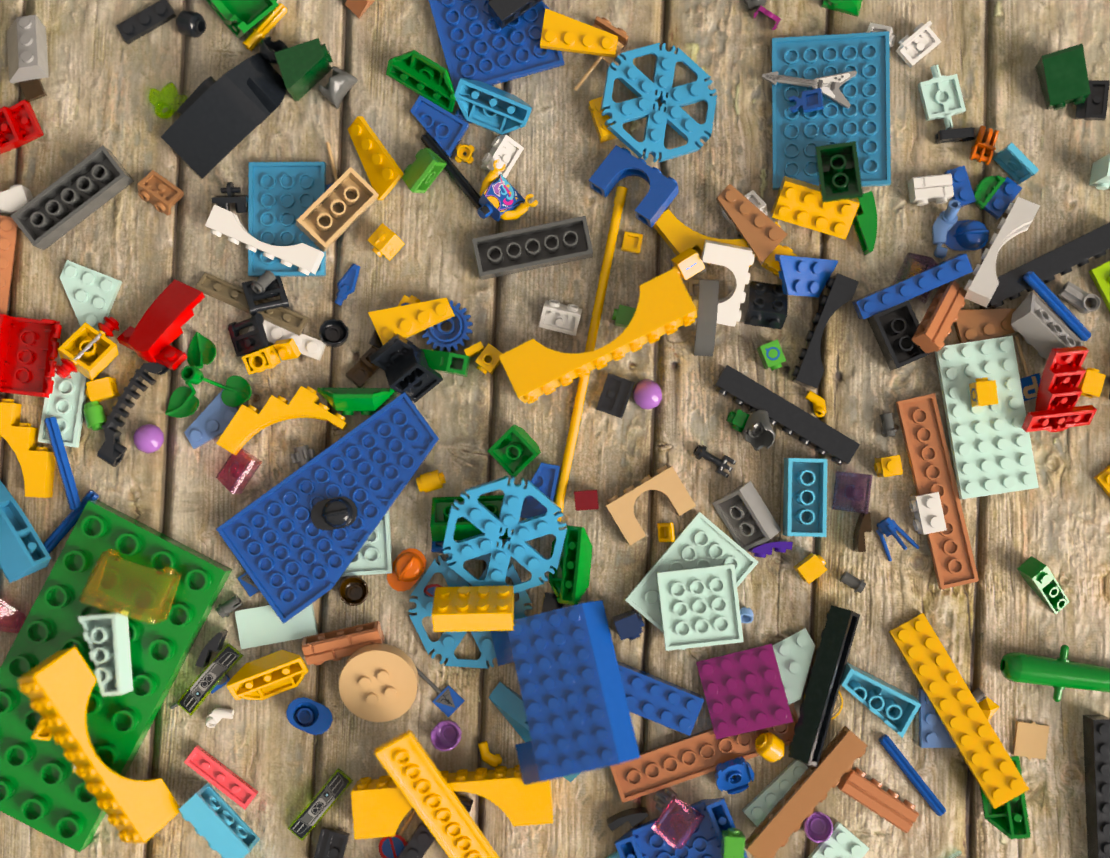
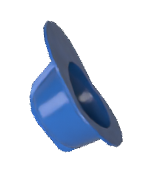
[946,220,989,251]
[286,697,333,735]

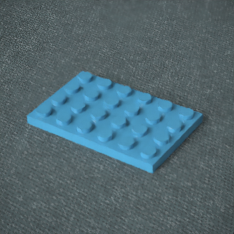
[248,162,326,277]

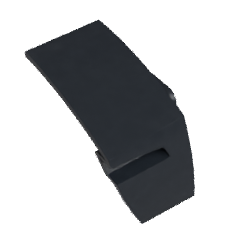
[161,52,287,179]

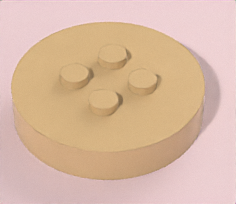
[339,644,419,722]

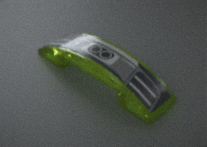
[177,643,244,716]
[288,768,353,841]

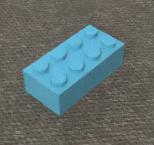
[783,458,828,537]
[179,783,260,858]

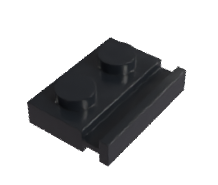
[1075,80,1110,120]
[596,373,635,419]
[314,827,350,858]

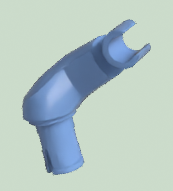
[932,200,961,259]

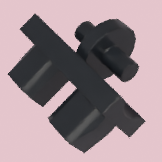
[212,182,248,213]

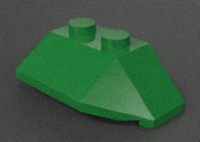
[386,50,455,113]
[317,387,397,416]
[549,525,592,605]
[980,756,1031,839]

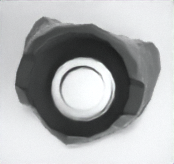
[318,66,358,109]
[743,409,775,451]

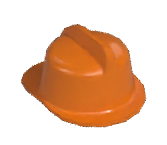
[387,548,426,591]

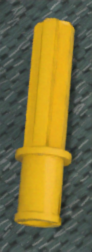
[242,3,287,52]

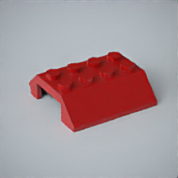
[0,314,62,398]

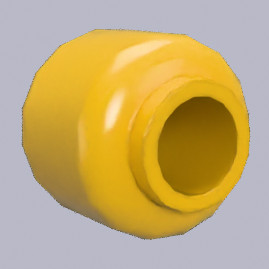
[755,732,785,762]

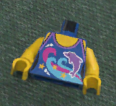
[477,159,538,221]

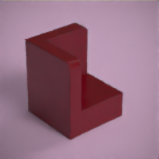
[574,490,599,511]

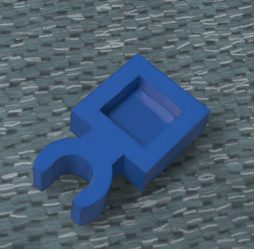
[788,88,824,113]

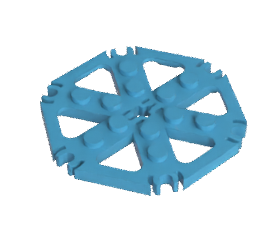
[600,43,717,163]
[442,476,567,593]
[409,553,532,669]

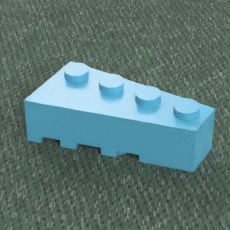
[841,662,921,738]

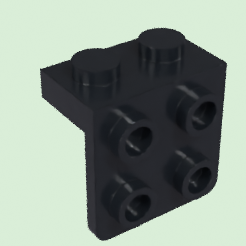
[744,281,788,329]

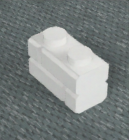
[908,174,954,206]

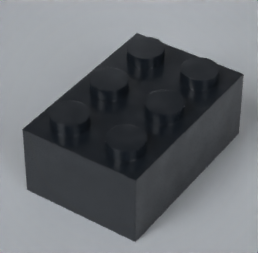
[867,300,932,371]

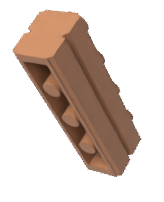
[912,280,967,353]
[301,621,384,665]
[837,767,919,833]

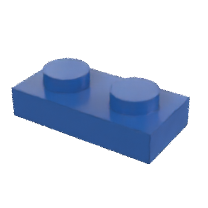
[944,165,976,207]
[984,177,1022,219]

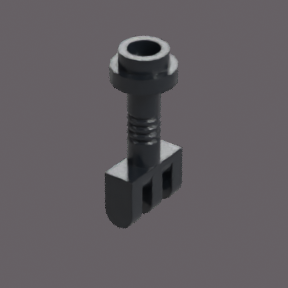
[693,445,736,478]

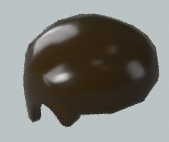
[338,576,369,606]

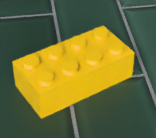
[771,176,860,240]
[432,586,514,632]

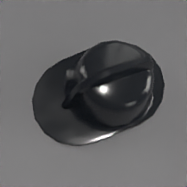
[311,497,357,530]

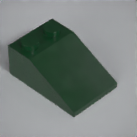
[815,141,863,203]

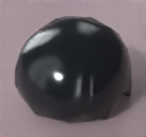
[259,36,288,64]
[319,319,349,348]

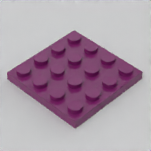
[696,644,793,740]

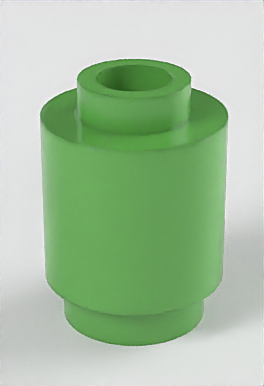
[83,401,107,431]

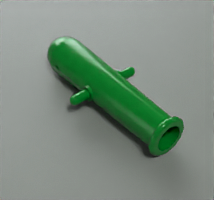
[1000,645,1110,702]

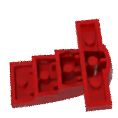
[0,99,44,154]
[117,279,205,371]
[1021,346,1097,432]

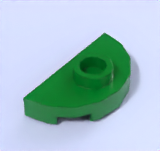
[974,176,1006,210]

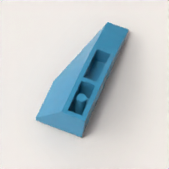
[0,480,51,583]
[488,681,580,782]

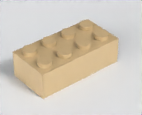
[295,167,379,252]

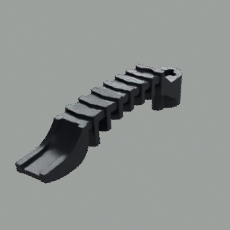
[97,362,170,467]

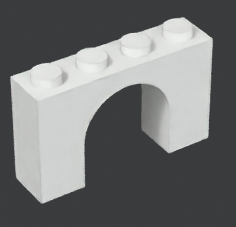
[692,240,755,327]

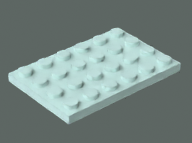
[625,512,758,650]

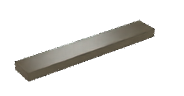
[195,272,309,336]

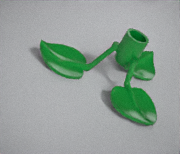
[165,332,252,418]

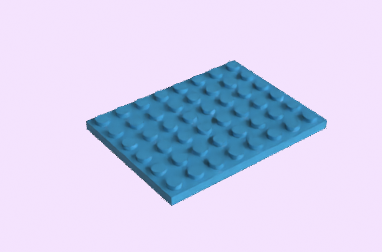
[772,31,891,190]

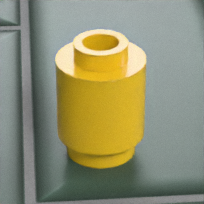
[416,469,446,493]

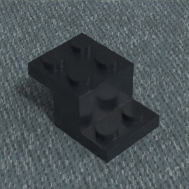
[370,334,443,402]

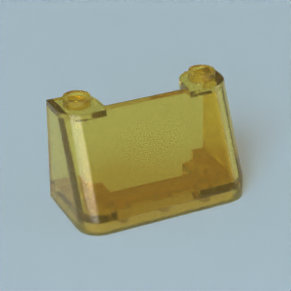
[79,549,182,624]

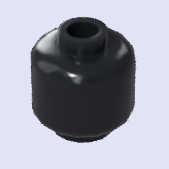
[176,10,206,38]

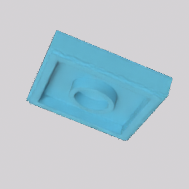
[992,142,1039,184]

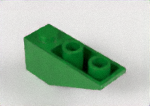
[421,349,470,377]
[1017,556,1070,615]

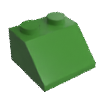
[402,148,447,193]

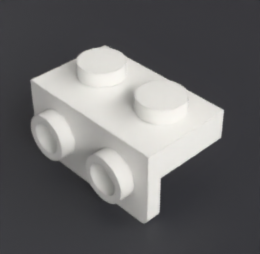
[896,21,941,68]
[909,492,947,535]

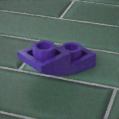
[749,541,793,558]

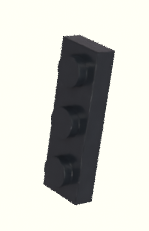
[116,0,177,44]

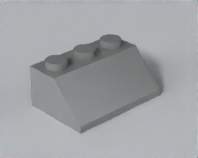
[7,15,49,83]
[712,481,781,551]

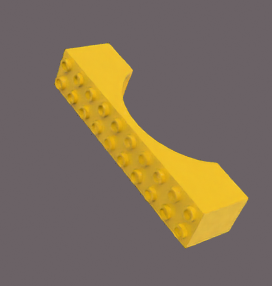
[499,268,697,404]
[17,647,180,843]
[351,765,553,839]

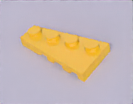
[540,8,618,58]
[347,116,404,200]
[368,298,455,345]

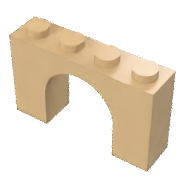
[605,465,696,546]

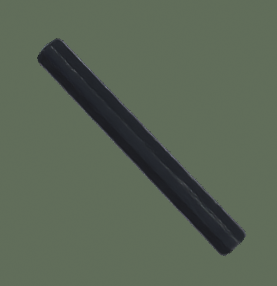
[421,133,482,210]

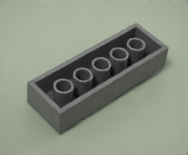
[11,145,134,250]
[472,216,593,280]

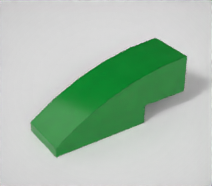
[852,191,877,256]

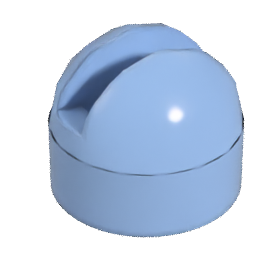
[740,607,754,623]

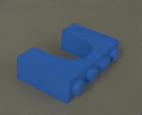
[589,145,679,228]

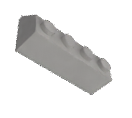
[1011,292,1084,360]

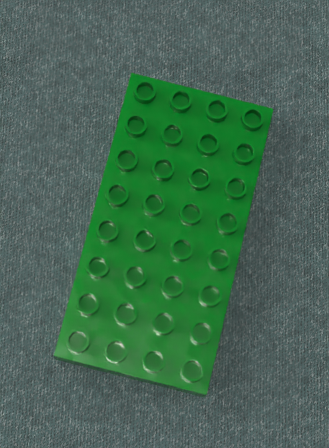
[0,500,232,852]

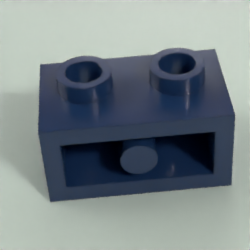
[612,609,645,641]

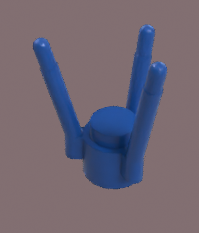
[876,517,919,561]

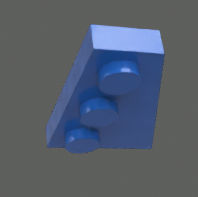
[410,95,469,158]
[520,463,560,519]

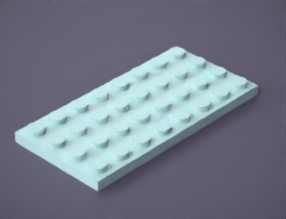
[935,336,1039,499]

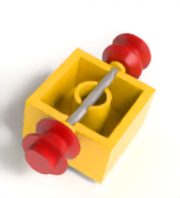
[55,317,120,381]

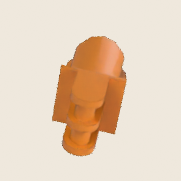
[969,126,999,165]

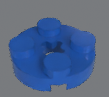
[715,757,754,794]

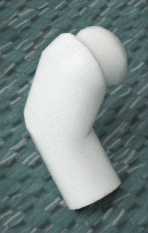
[205,708,234,728]

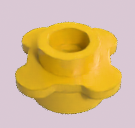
[455,144,475,164]

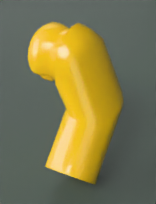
[805,390,826,417]
[478,741,502,767]

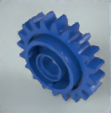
[422,300,473,352]

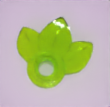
[149,82,187,119]

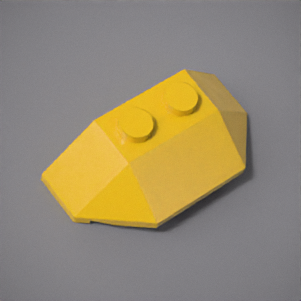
[226,650,308,700]

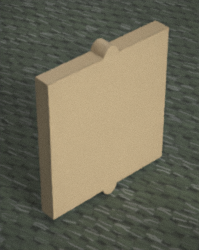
[1012,721,1049,760]

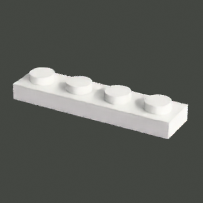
[248,320,326,361]

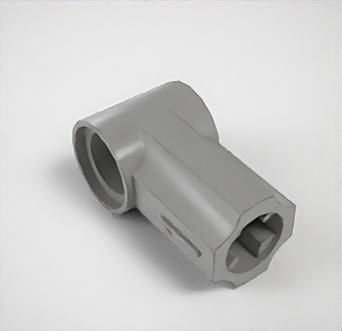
[1058,281,1101,314]

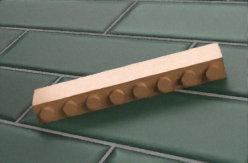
[745,726,867,858]

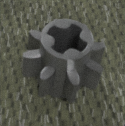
[291,445,316,467]
[654,788,678,814]

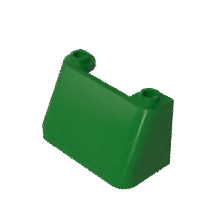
[205,0,278,39]

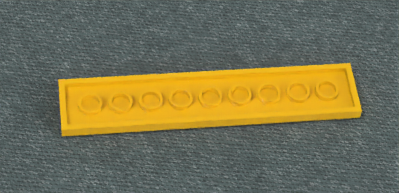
[888,613,1029,809]
[374,730,500,858]

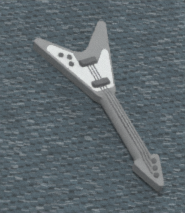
[762,71,857,109]

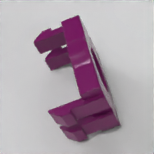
[754,5,781,30]

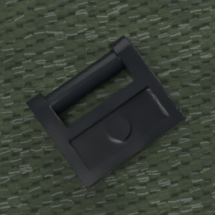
[242,276,289,315]
[228,313,270,357]

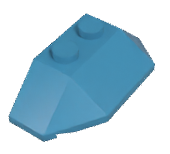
[454,78,533,135]

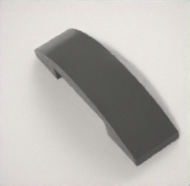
[694,279,719,357]

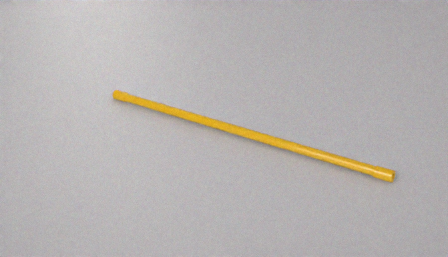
[554,186,628,522]

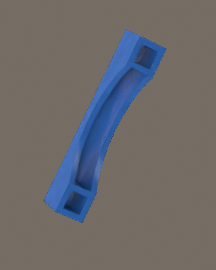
[852,253,973,320]

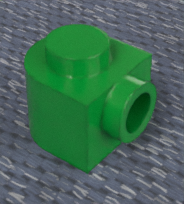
[726,409,750,433]

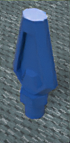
[334,264,360,306]

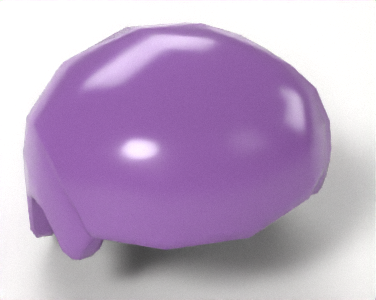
[633,379,662,410]
[133,424,164,454]
[430,720,462,751]
[803,812,833,843]

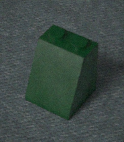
[274,38,333,102]
[1036,43,1090,111]

